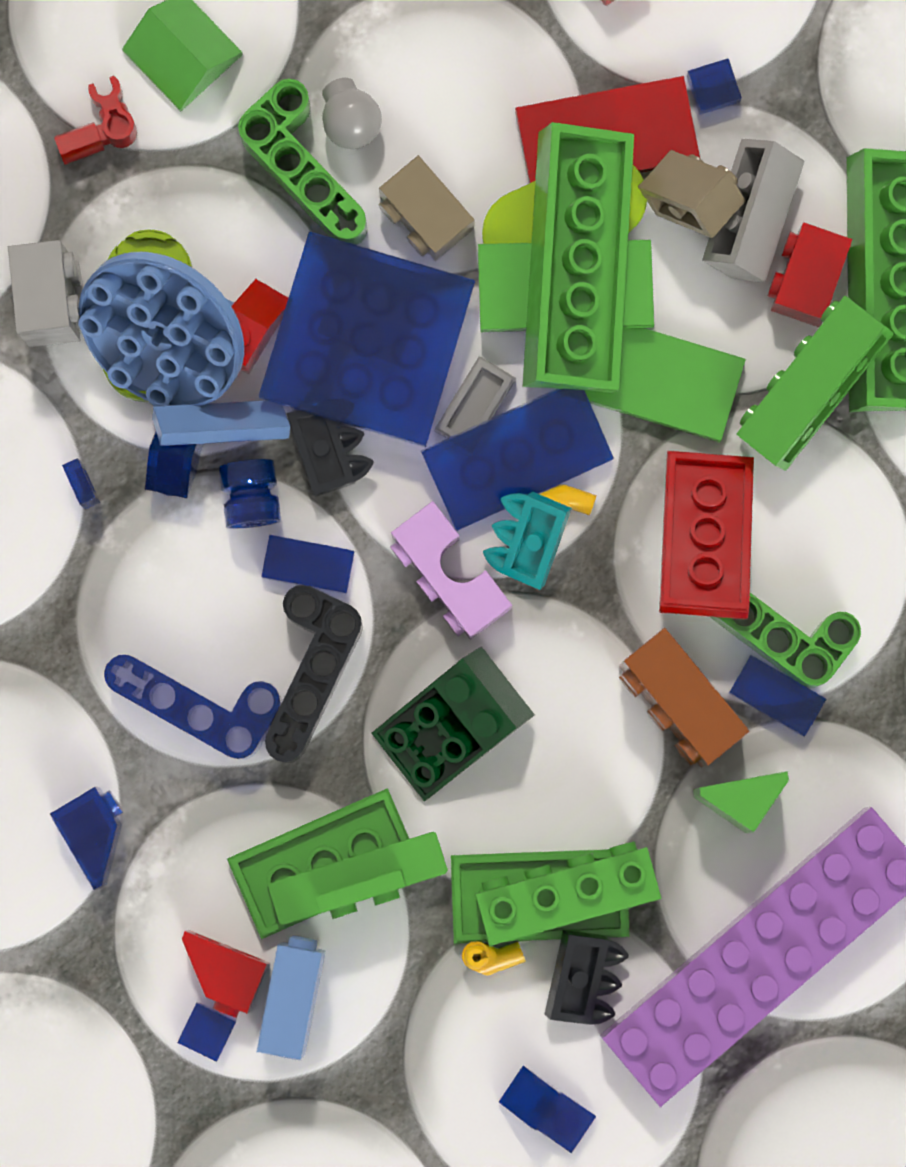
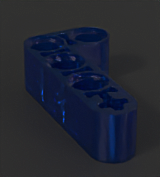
[104,655,282,760]

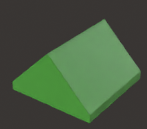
[122,0,243,112]
[693,771,789,833]

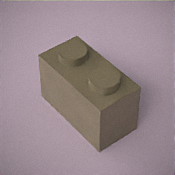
[638,150,746,238]
[378,155,475,261]

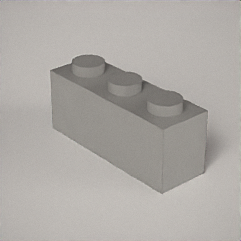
[702,139,805,282]

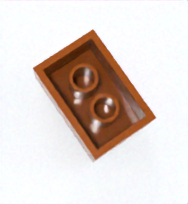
[619,628,750,768]

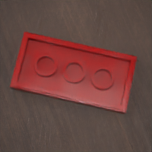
[515,76,700,183]
[659,451,754,619]

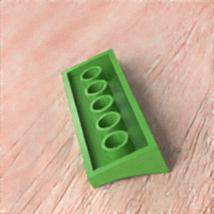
[522,122,634,393]
[846,148,906,412]

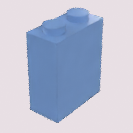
[256,935,326,1060]

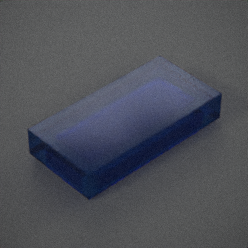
[261,534,355,594]
[728,655,827,737]

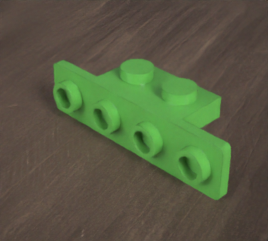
[268,832,448,925]

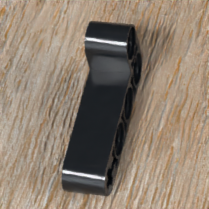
[265,585,363,763]

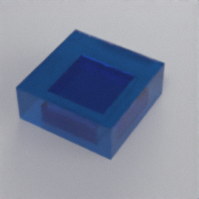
[687,58,742,115]
[62,458,101,509]
[177,1002,237,1062]

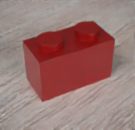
[767,222,853,327]

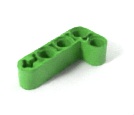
[238,79,367,248]
[709,593,861,688]

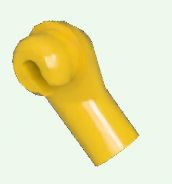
[540,484,597,516]
[462,941,526,976]

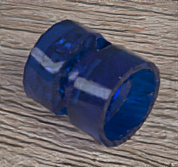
[219,459,282,529]

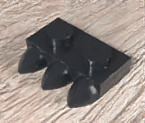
[287,399,374,497]
[544,930,629,1025]

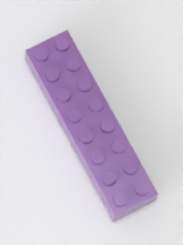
[600,807,906,1107]

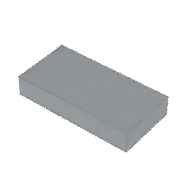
[434,356,516,453]

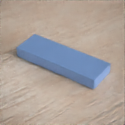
[152,400,290,446]

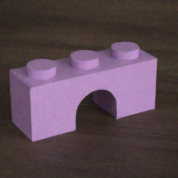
[390,501,512,640]

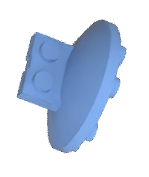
[78,252,244,406]

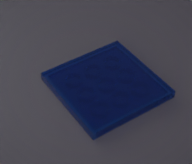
[259,231,476,448]

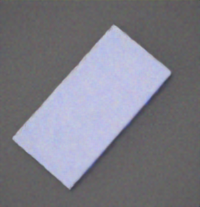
[420,388,614,531]

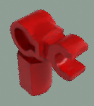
[54,75,137,165]

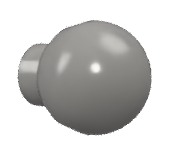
[322,78,382,149]

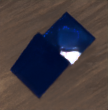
[498,1065,596,1153]

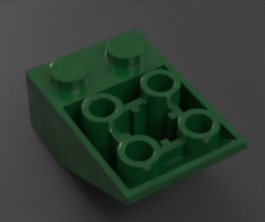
[371,646,535,802]

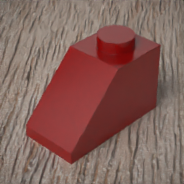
[231,279,293,374]
[182,930,270,1018]

